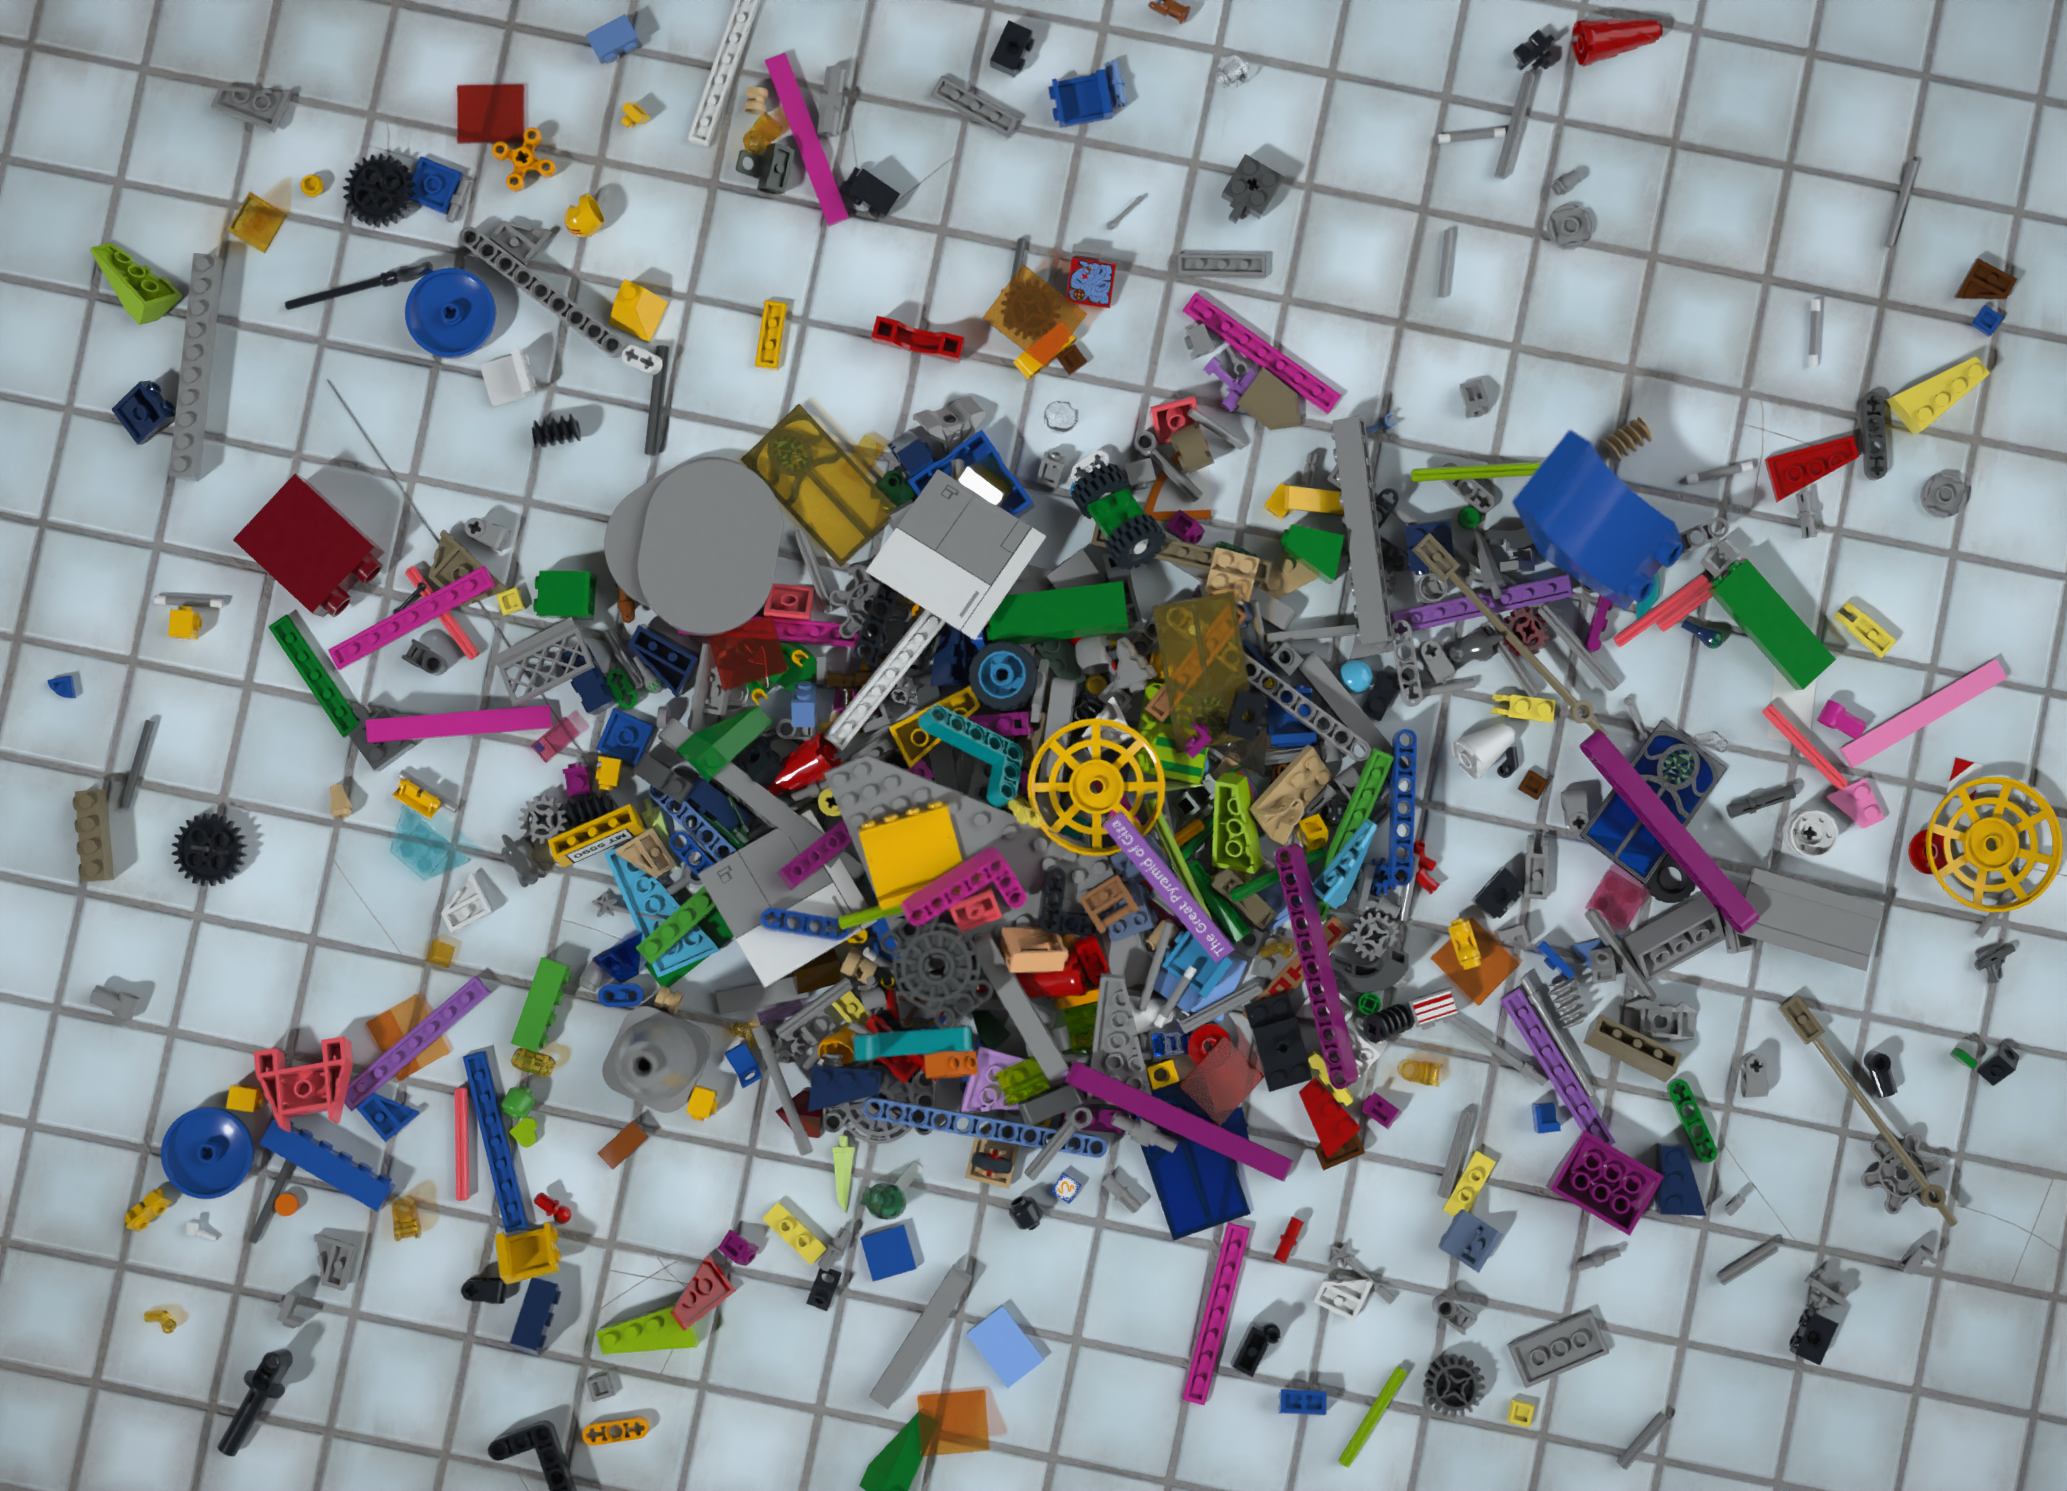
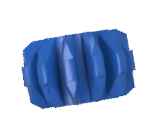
[1366,858,1400,896]

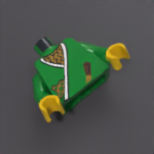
[742,638,809,706]

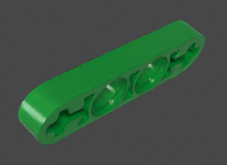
[1667,1079,1717,1163]

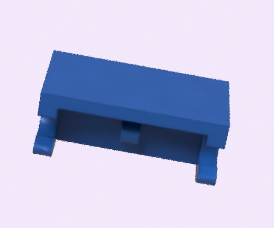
[1278,1389,1327,1415]

